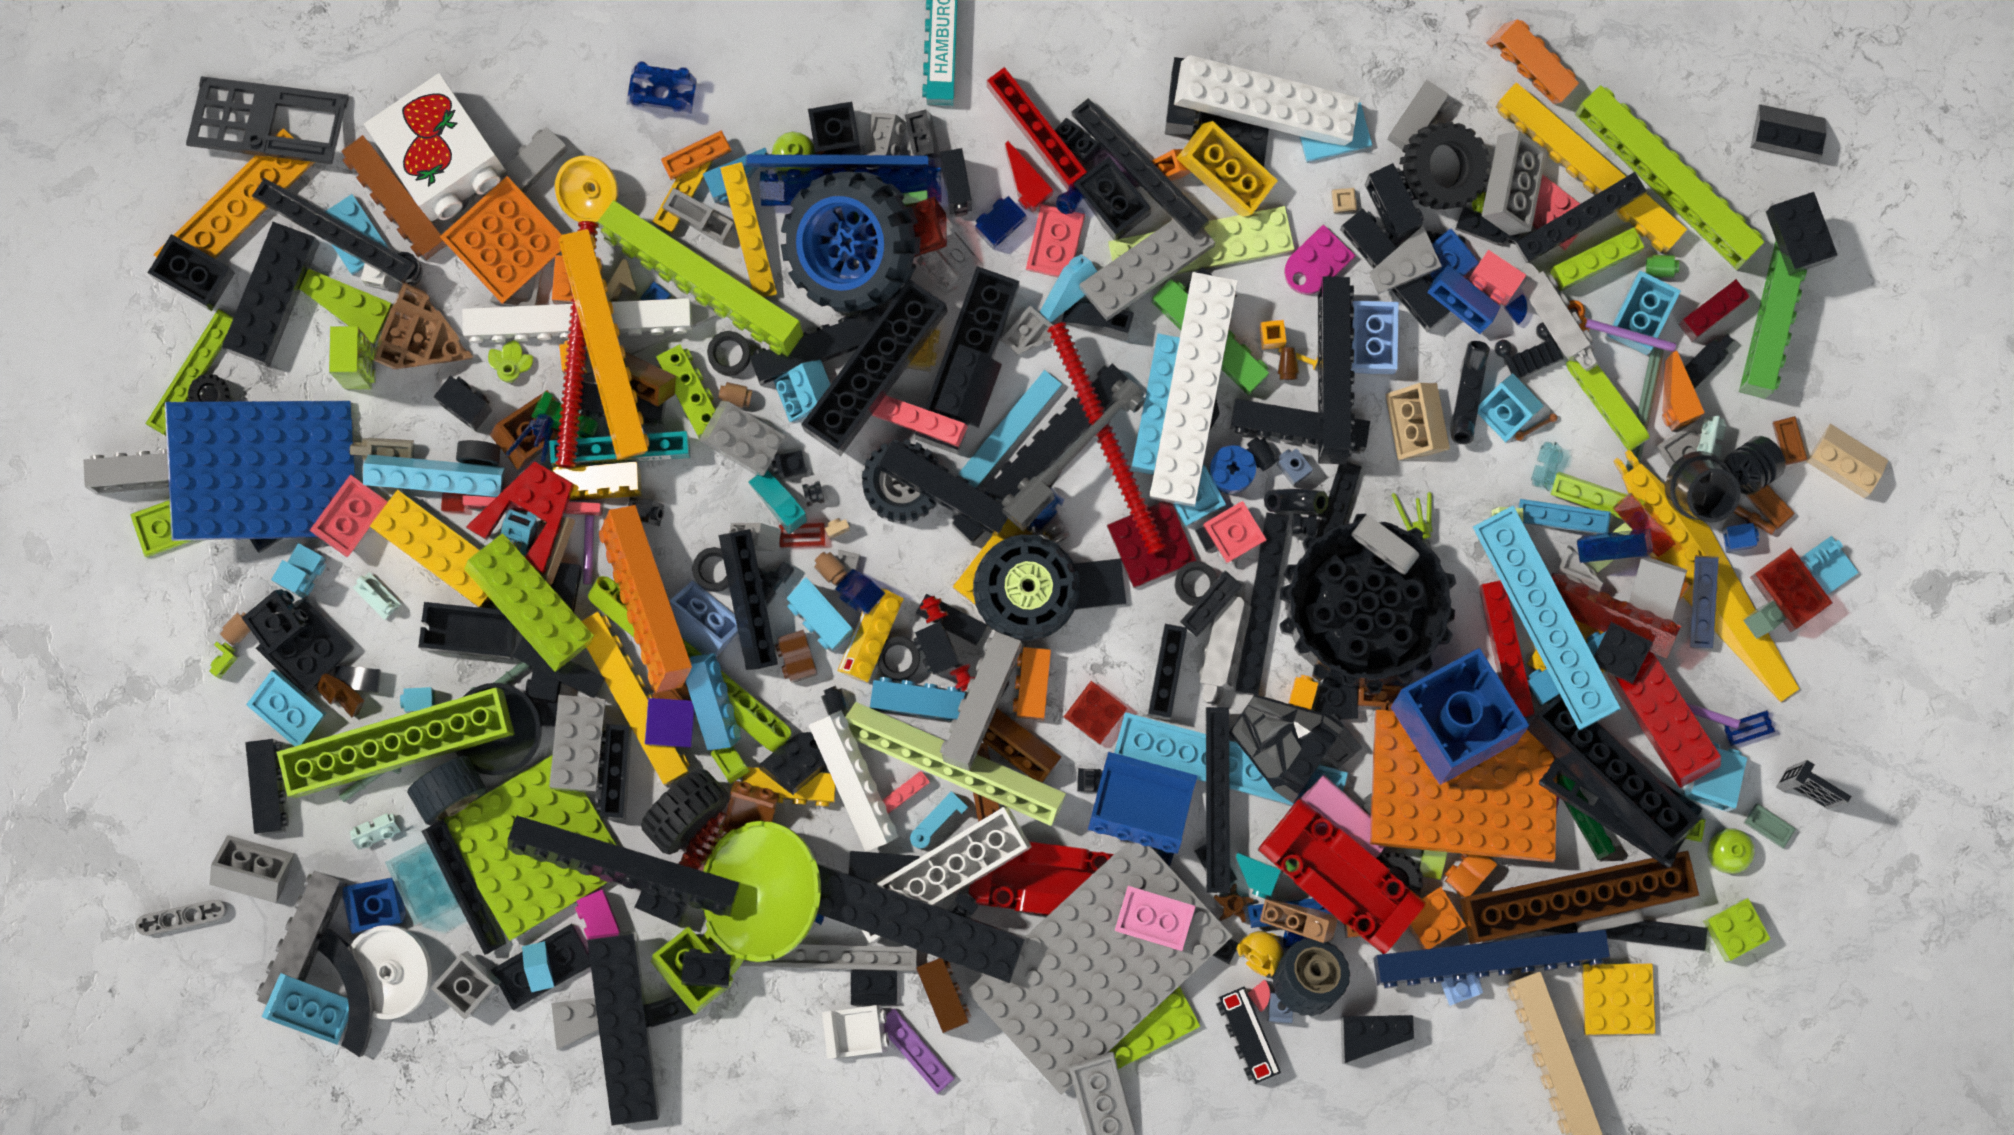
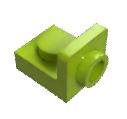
[209,641,238,679]

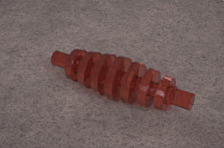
[678,812,728,870]

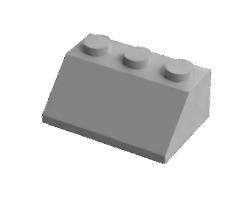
[209,835,294,903]

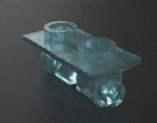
[1531,442,1563,491]

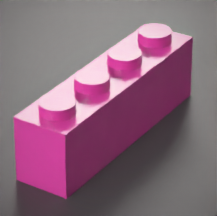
[575,890,621,939]

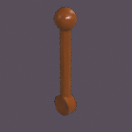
[1515,413,1558,441]

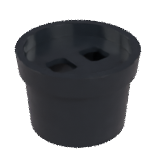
[1665,451,1741,523]

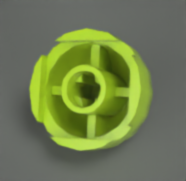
[771,131,816,178]
[1707,828,1755,874]

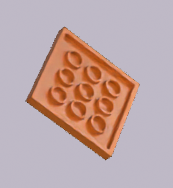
[440,176,562,305]

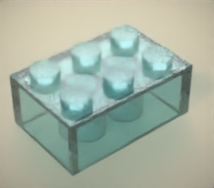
[385,842,459,926]

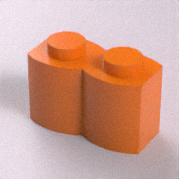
[1444,854,1497,898]

